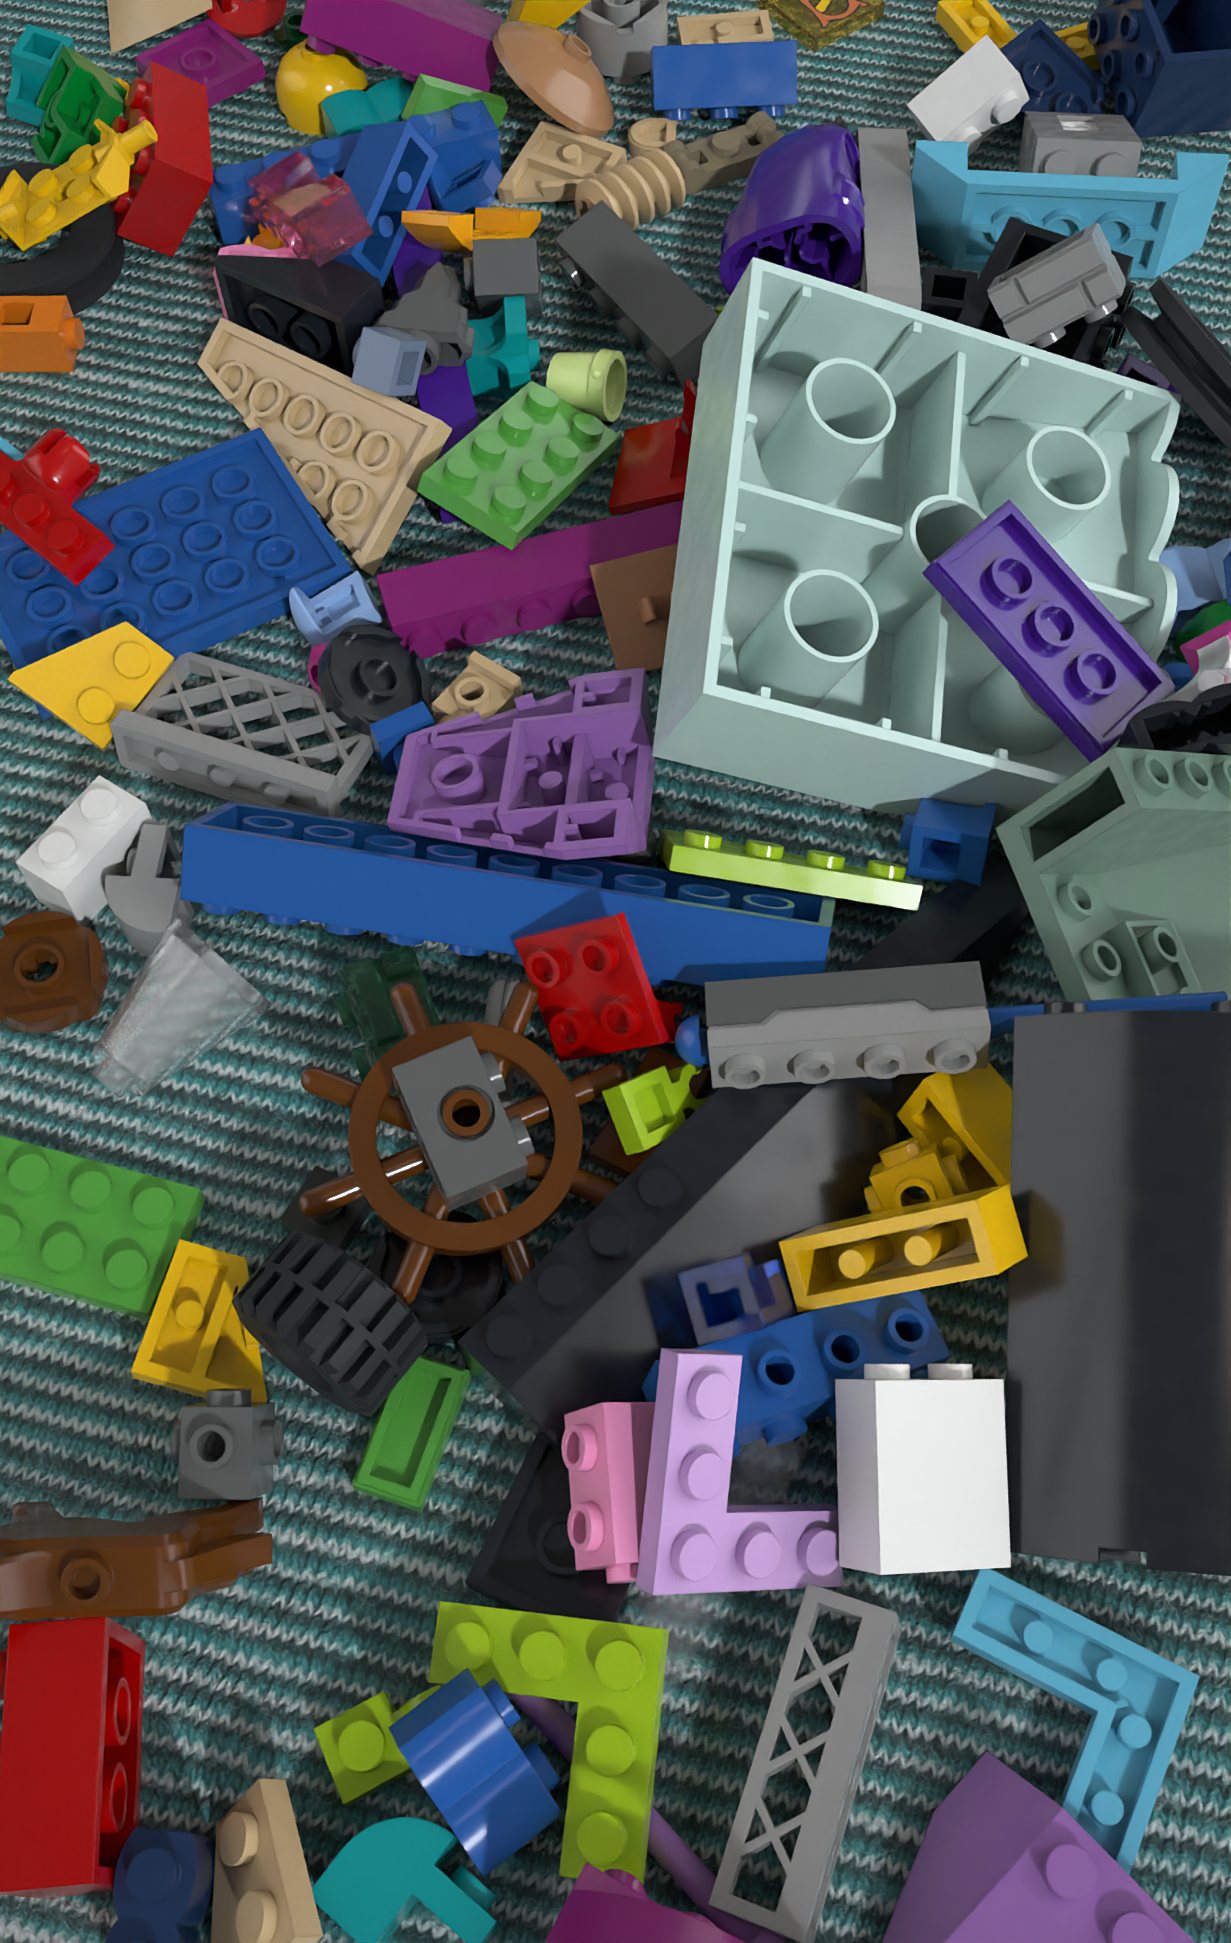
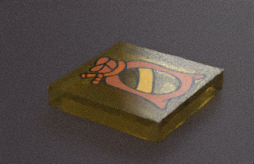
[757,0,885,52]

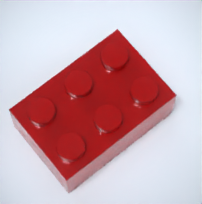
[110,61,213,257]
[0,1617,145,1899]

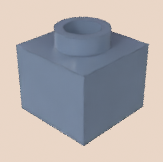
[351,327,427,397]

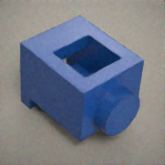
[899,798,998,886]

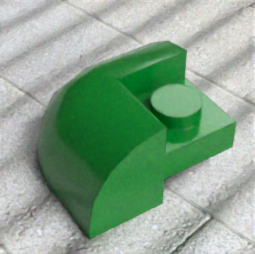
[31,45,127,165]

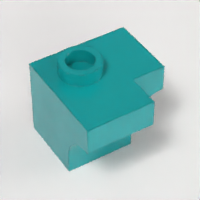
[5,24,75,127]
[466,295,541,402]

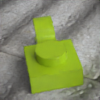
[313,1684,441,1806]

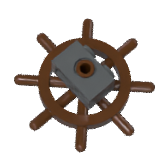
[298,981,628,1305]

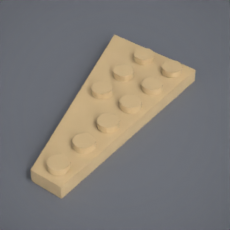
[197,317,452,576]

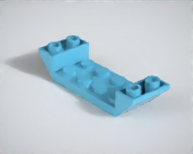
[911,140,1229,279]

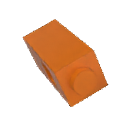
[0,295,85,372]

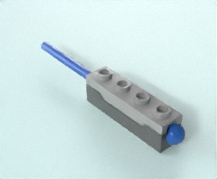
[675,961,1228,1089]

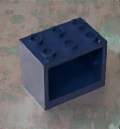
[1087,0,1231,138]

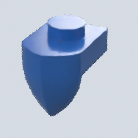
[427,159,503,214]

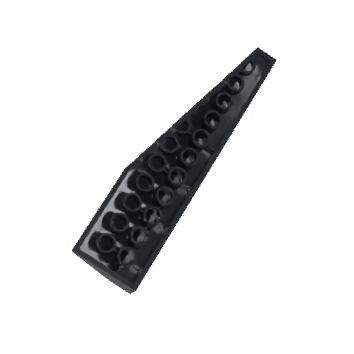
[458,849,1030,1462]

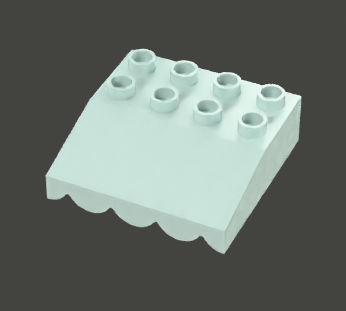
[652,257,1181,826]

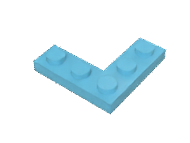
[948,1569,1200,1875]

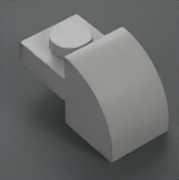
[105,824,194,964]

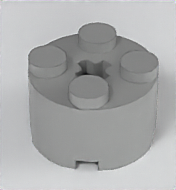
[575,0,668,86]

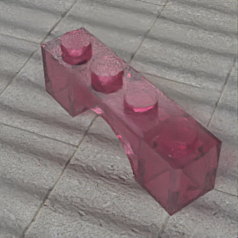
[247,150,374,267]

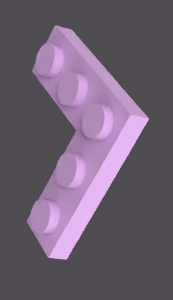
[636,1348,843,1595]

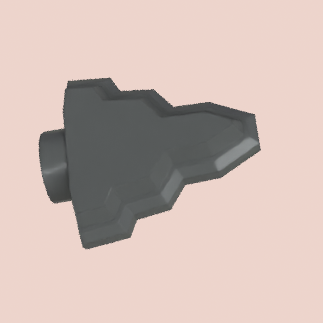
[372,261,475,375]

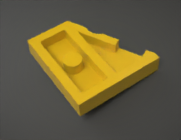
[8,621,174,752]
[131,1239,267,1402]

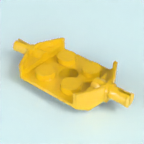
[0,118,158,253]

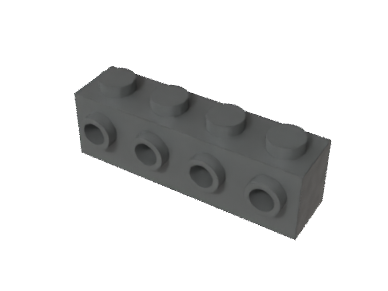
[555,200,719,389]

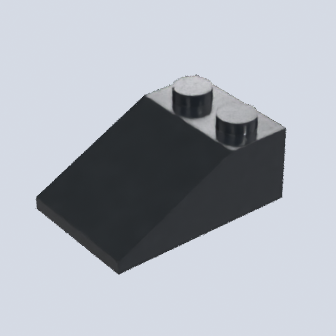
[213,255,385,378]

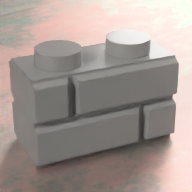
[987,222,1126,349]

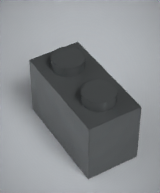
[464,238,542,317]

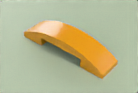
[401,206,541,255]

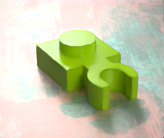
[602,1064,712,1156]

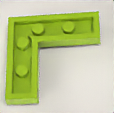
[428,1601,669,1885]

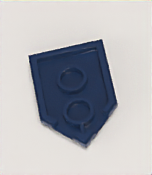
[1000,19,1106,125]

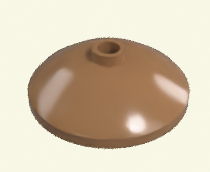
[493,20,614,138]

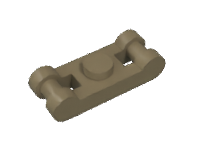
[662,111,785,195]

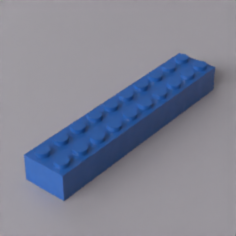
[180,801,836,993]

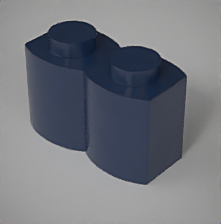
[104,1827,216,1943]

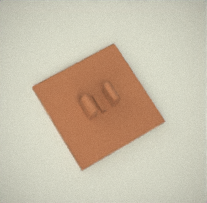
[589,543,678,672]

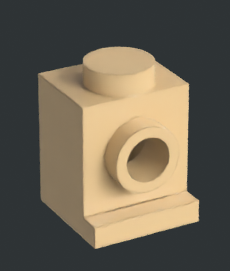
[432,650,523,725]

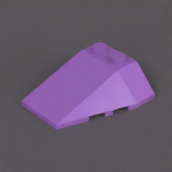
[387,667,655,860]
[881,1752,1195,1943]

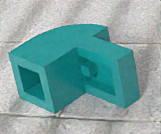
[312,1817,503,1943]

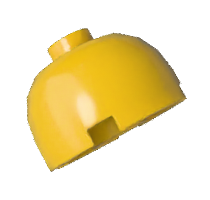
[275,39,369,135]

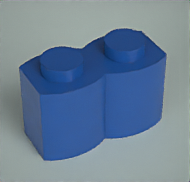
[388,1667,563,1877]

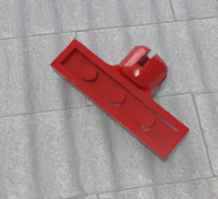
[0,427,115,587]

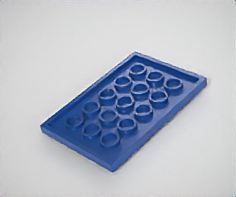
[0,427,353,720]

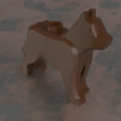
[0,1497,272,1621]

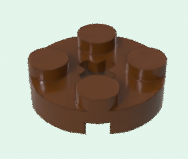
[0,911,109,1033]

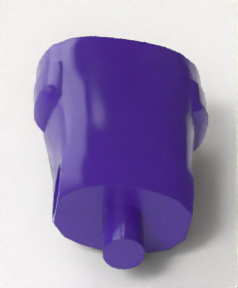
[719,124,865,296]

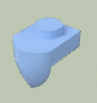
[289,571,384,646]

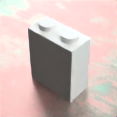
[835,1364,1011,1575]

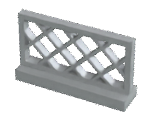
[110,652,375,818]

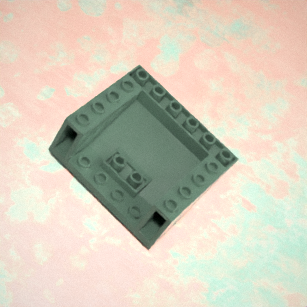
[996,747,1231,1002]

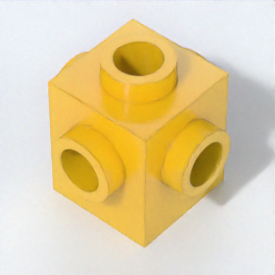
[864,1138,971,1214]

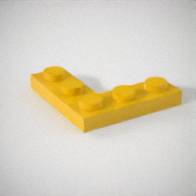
[935,0,1101,71]

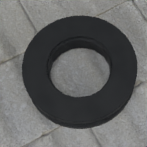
[0,163,125,316]
[1120,278,1231,451]

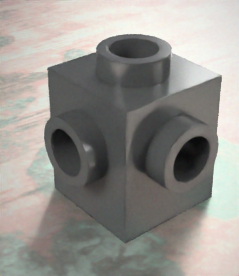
[171,1388,284,1500]

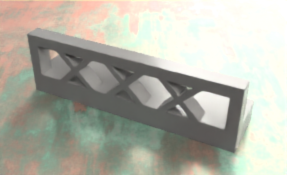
[708,1583,902,1943]

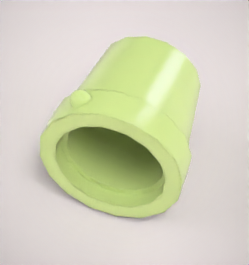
[546,349,627,422]

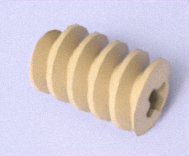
[575,148,686,231]

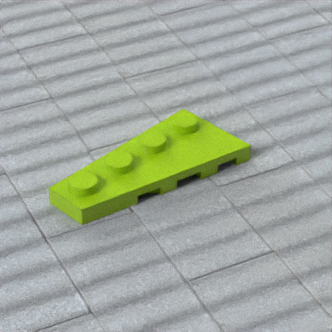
[657,828,923,911]

